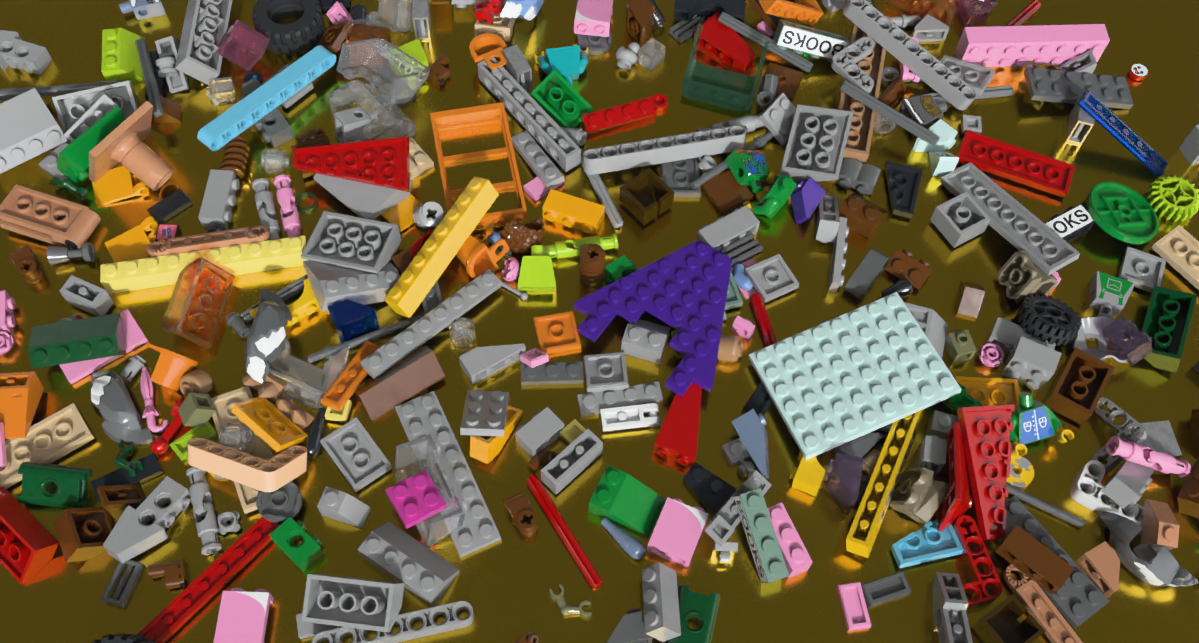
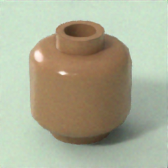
[717,335,743,362]
[179,369,213,397]

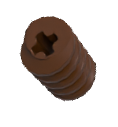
[220,137,250,179]
[580,243,605,285]

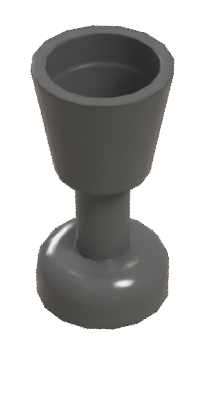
[47,242,95,265]

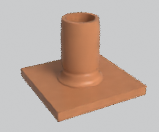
[89,101,174,191]

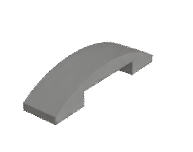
[704,470,772,547]

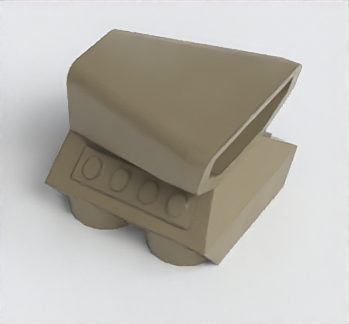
[998,250,1058,305]
[889,467,950,524]

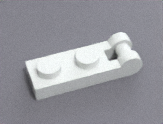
[600,403,661,432]

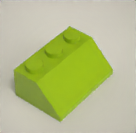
[101,28,146,83]

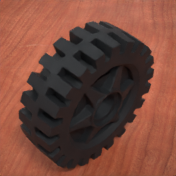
[1016,293,1082,345]

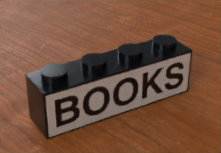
[1043,204,1095,243]

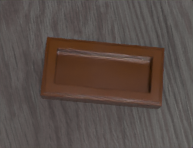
[878,77,907,108]

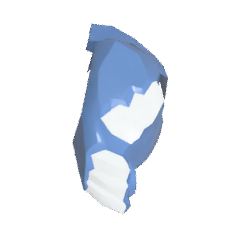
[500,0,544,21]

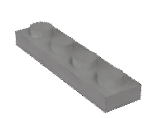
[511,131,564,189]
[828,217,849,293]
[577,381,663,417]

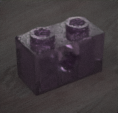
[1101,316,1153,366]

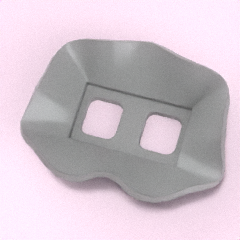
[1073,316,1140,363]

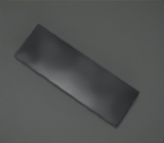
[90,453,163,503]

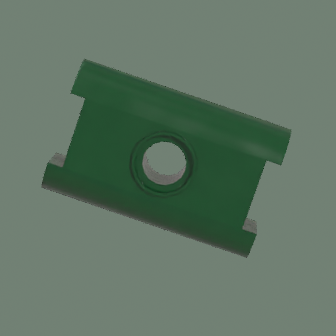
[17,462,93,508]
[667,585,721,643]

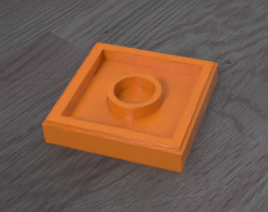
[533,311,581,355]

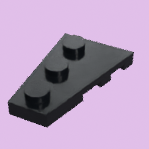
[884,161,923,219]
[683,462,737,518]

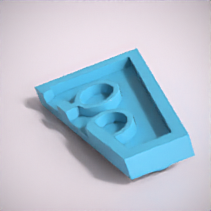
[891,519,964,568]

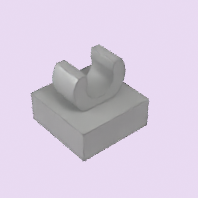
[713,541,738,563]

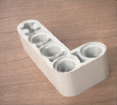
[1070,460,1144,537]

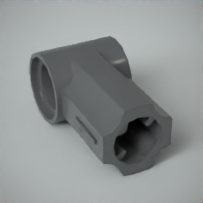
[757,74,779,112]

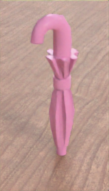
[140,367,169,433]

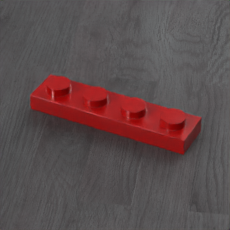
[581,97,656,135]

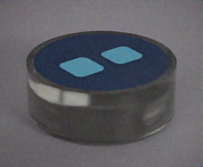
[244,72,264,84]

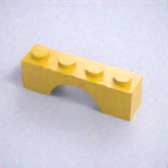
[250,278,320,328]
[790,451,826,497]

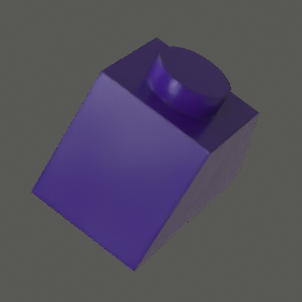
[791,177,826,224]

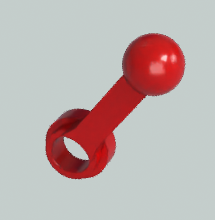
[150,397,185,455]

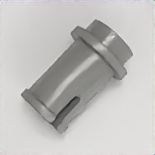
[119,355,146,382]

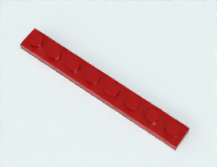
[137,517,280,643]

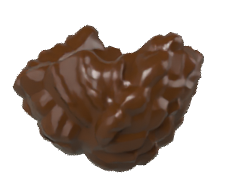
[500,216,545,254]

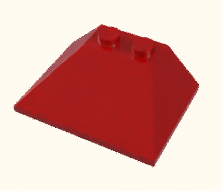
[937,422,973,531]

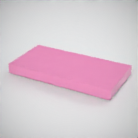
[59,309,148,384]

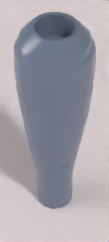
[601,517,646,560]

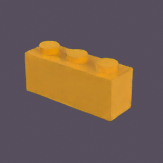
[542,189,605,235]

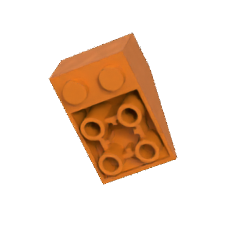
[0,371,44,439]

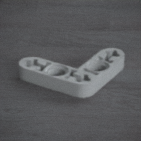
[831,37,875,94]
[1092,397,1147,473]

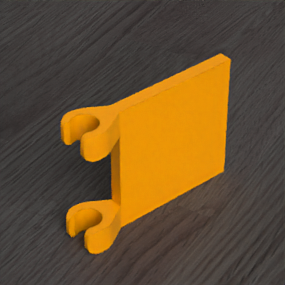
[92,166,149,207]
[372,193,429,232]
[105,217,165,263]

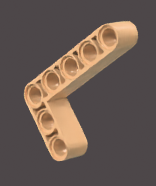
[187,438,307,492]

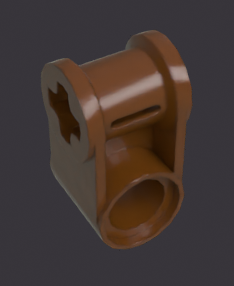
[9,245,43,284]
[503,491,538,536]

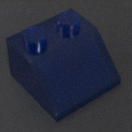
[327,299,380,343]

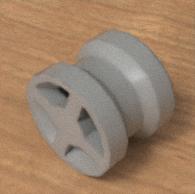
[155,57,178,77]

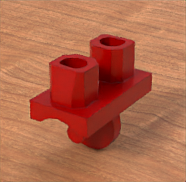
[474,0,504,24]

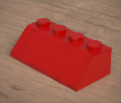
[0,487,59,585]

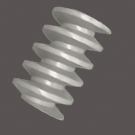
[413,202,444,229]

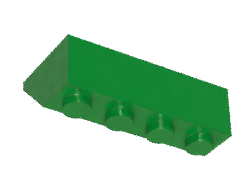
[57,106,126,184]

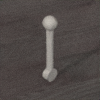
[502,282,528,300]

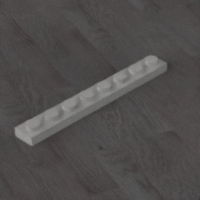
[360,269,502,380]

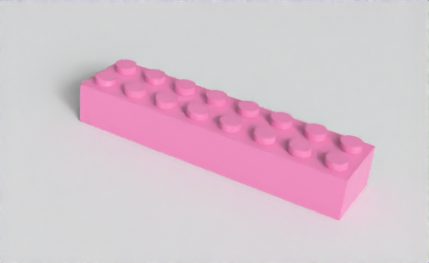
[955,24,1110,67]

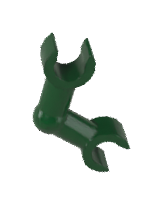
[49,177,88,200]
[114,441,143,477]

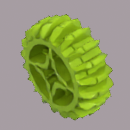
[1146,174,1199,223]

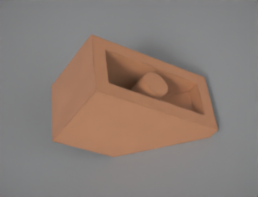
[1141,499,1180,548]
[1077,541,1120,598]

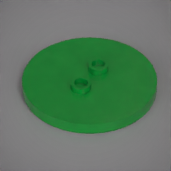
[1086,182,1159,244]

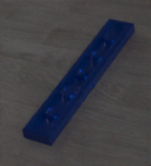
[1078,90,1168,177]

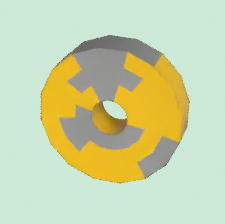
[1006,455,1034,489]

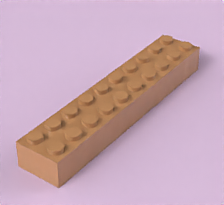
[837,16,891,164]

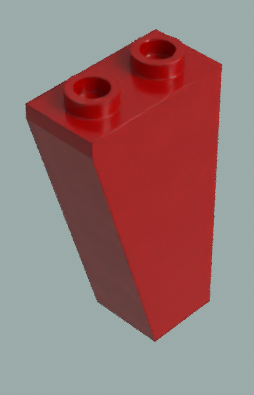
[694,12,756,77]
[653,383,702,466]

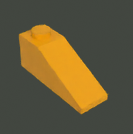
[470,405,523,464]

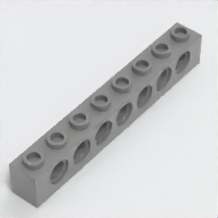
[477,57,581,172]

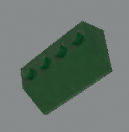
[1136,286,1197,373]
[28,313,126,369]

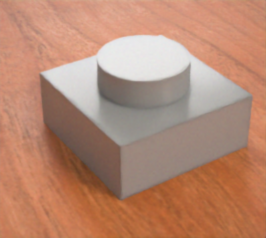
[961,115,982,134]

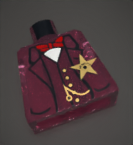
[951,0,997,27]

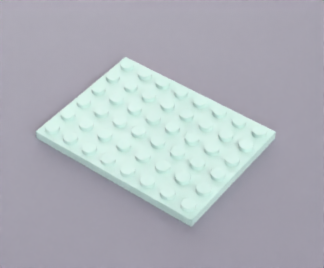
[749,292,961,460]

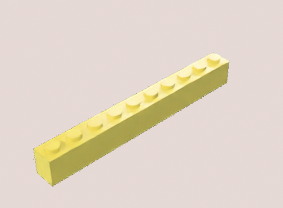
[100,235,308,294]

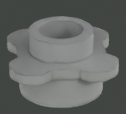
[698,155,716,173]
[217,511,241,535]

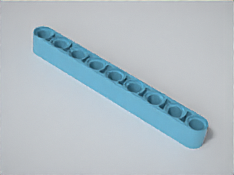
[197,45,336,151]

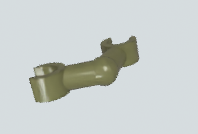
[549,584,592,618]

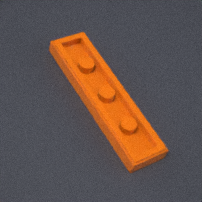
[320,341,382,411]

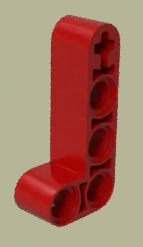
[952,515,1003,609]

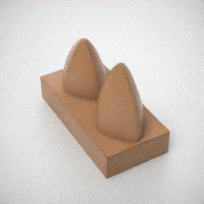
[242,372,288,402]
[273,394,315,432]

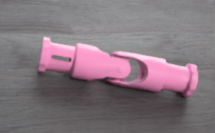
[273,175,302,238]
[1106,436,1191,479]

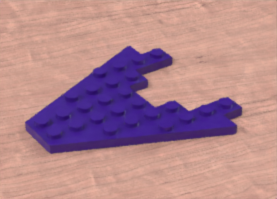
[573,240,732,397]

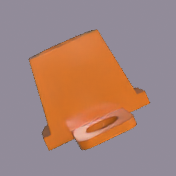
[469,33,508,70]
[456,235,509,279]
[147,343,199,392]

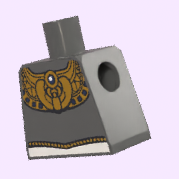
[899,95,947,129]

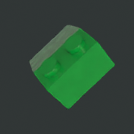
[529,69,593,128]
[589,465,666,538]

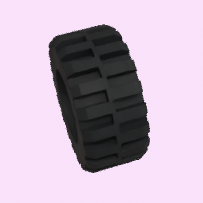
[252,0,325,55]

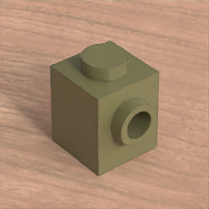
[944,329,977,364]
[178,393,215,427]

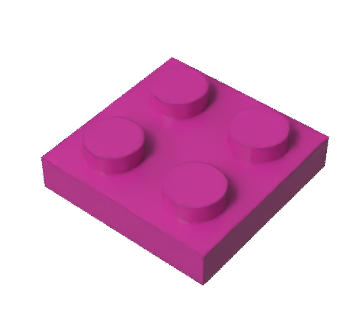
[385,469,447,529]

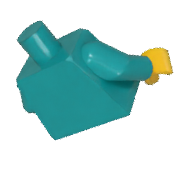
[534,45,589,87]

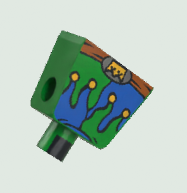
[725,149,769,193]

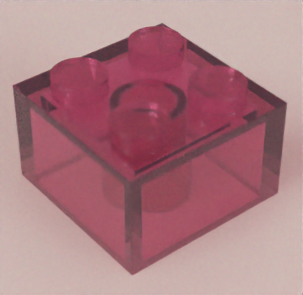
[216,20,270,72]

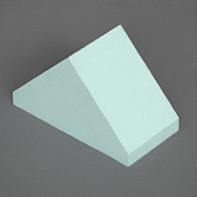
[929,151,959,177]

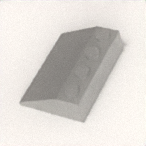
[0,87,68,174]
[781,104,854,183]
[314,139,412,220]
[301,211,402,273]
[303,260,400,312]

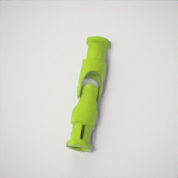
[540,233,618,259]

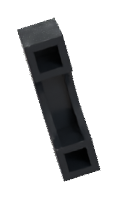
[673,0,746,23]

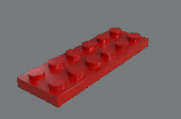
[957,130,1075,198]

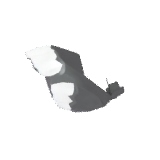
[244,289,292,384]
[91,371,154,446]
[1098,512,1199,587]

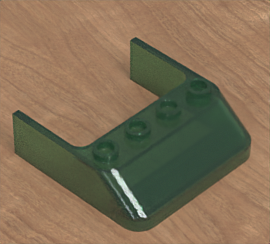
[681,24,770,112]

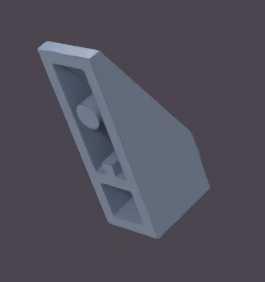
[731,409,770,480]

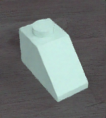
[912,119,958,152]

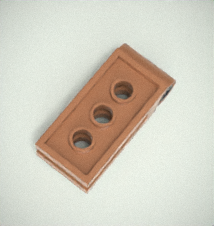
[0,184,101,250]

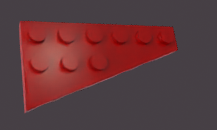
[293,137,410,192]
[957,404,1015,540]

